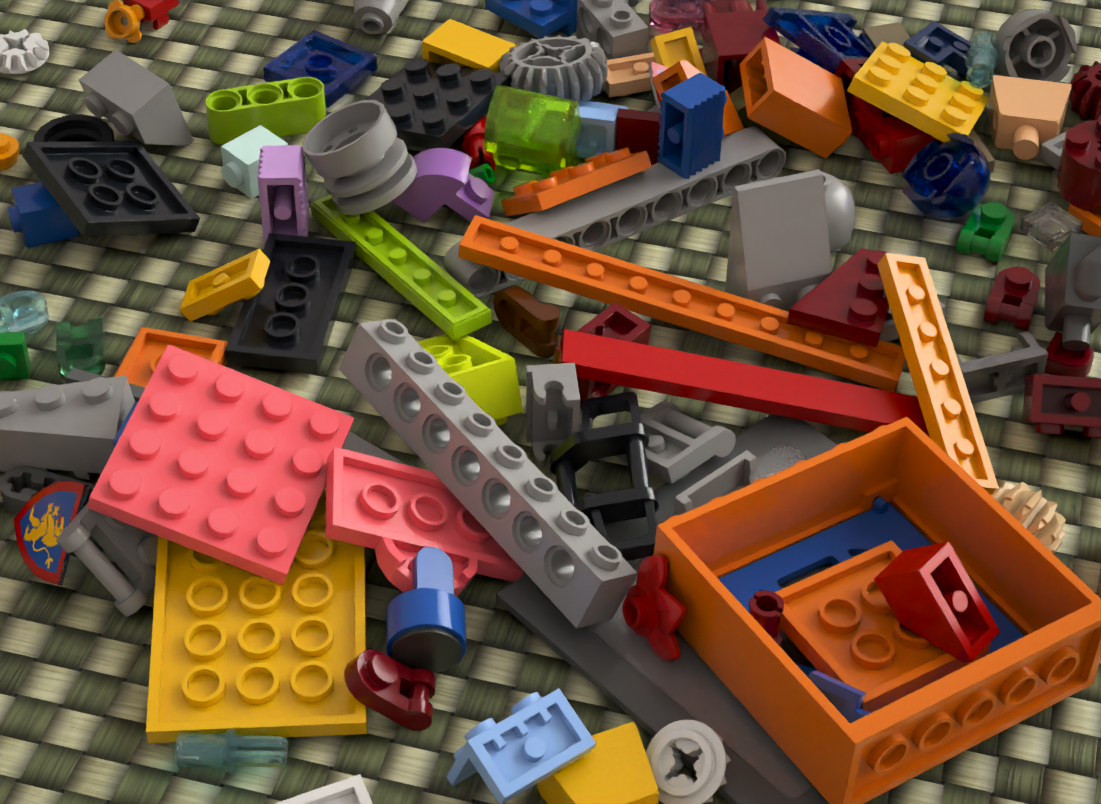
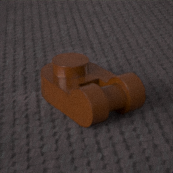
[493,285,560,357]

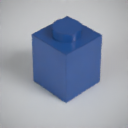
[7,182,78,248]

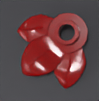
[622,555,687,661]

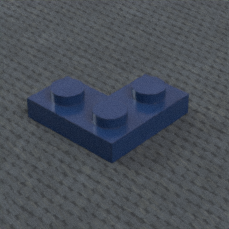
[903,21,997,85]

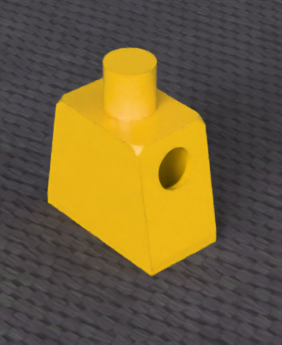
[537,721,659,804]

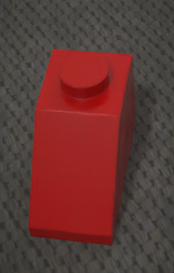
[874,541,1000,663]

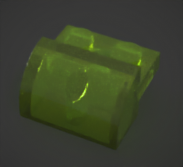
[484,85,581,177]

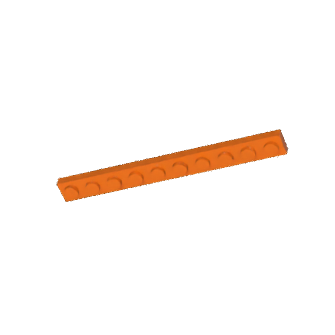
[458,215,906,392]

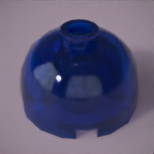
[902,133,991,220]

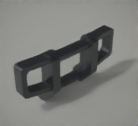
[549,392,659,561]

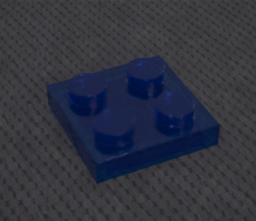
[263,30,377,108]

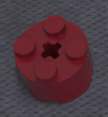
[1057,115,1101,212]

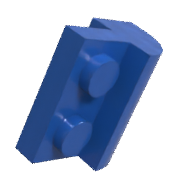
[485,0,577,39]

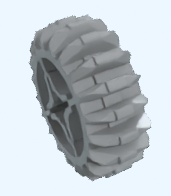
[498,35,608,108]

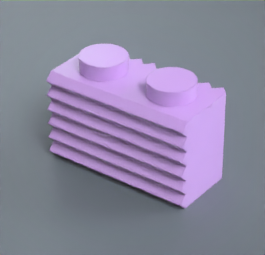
[257,145,309,245]

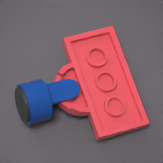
[325,447,524,673]

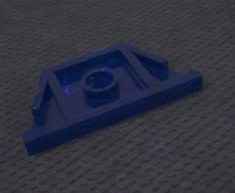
[762,7,875,74]

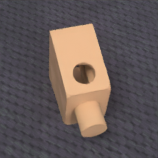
[987,75,1071,160]

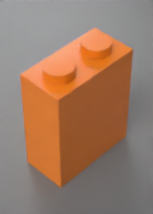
[739,37,853,159]

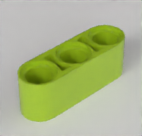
[205,77,326,145]

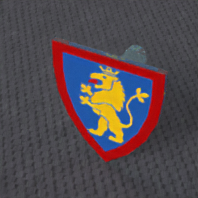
[13,481,105,586]

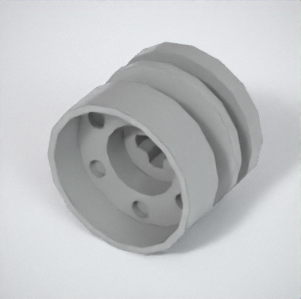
[302,100,418,215]

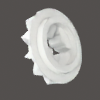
[0,29,49,74]
[646,720,731,804]

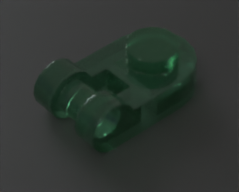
[56,318,106,380]

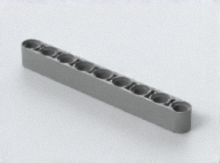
[443,126,786,298]

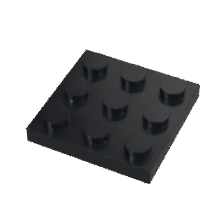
[365,58,512,149]
[22,141,200,238]

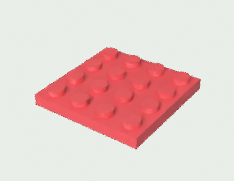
[87,344,354,585]

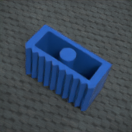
[657,72,727,179]

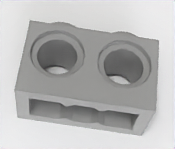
[576,0,649,60]

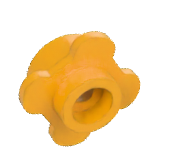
[104,0,145,43]

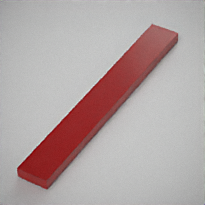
[559,329,930,438]

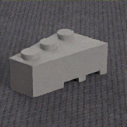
[0,375,135,480]

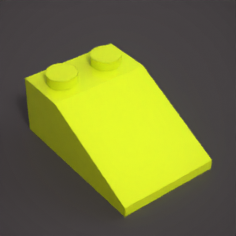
[417,333,523,426]

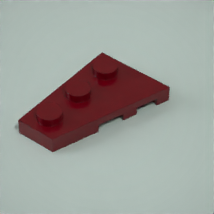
[787,248,890,348]

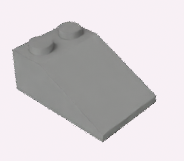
[725,169,832,312]

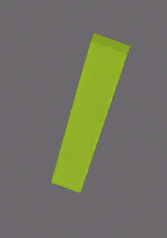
[310,194,492,340]

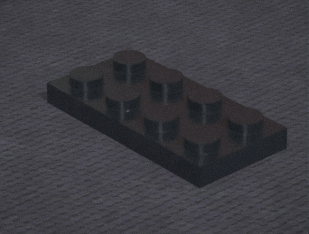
[225,233,357,374]

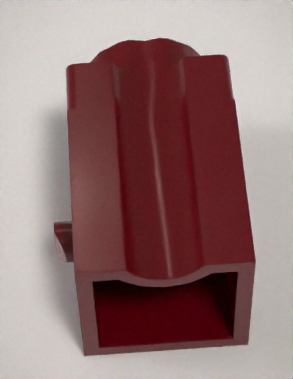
[699,0,782,94]

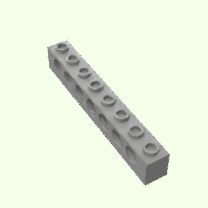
[339,319,638,629]

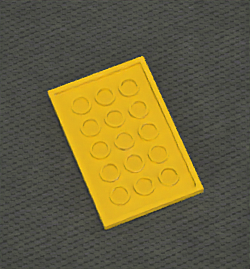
[146,487,367,743]

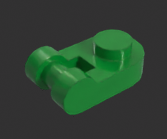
[956,202,1015,264]

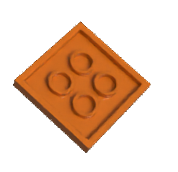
[775,540,991,712]

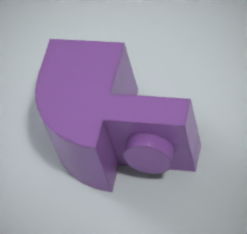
[392,148,495,223]

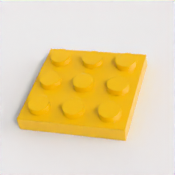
[847,41,990,150]

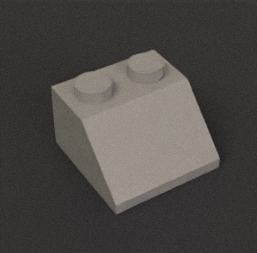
[79,49,194,146]

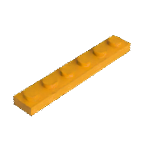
[877,253,999,495]

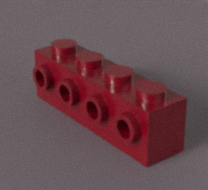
[1022,374,1101,438]

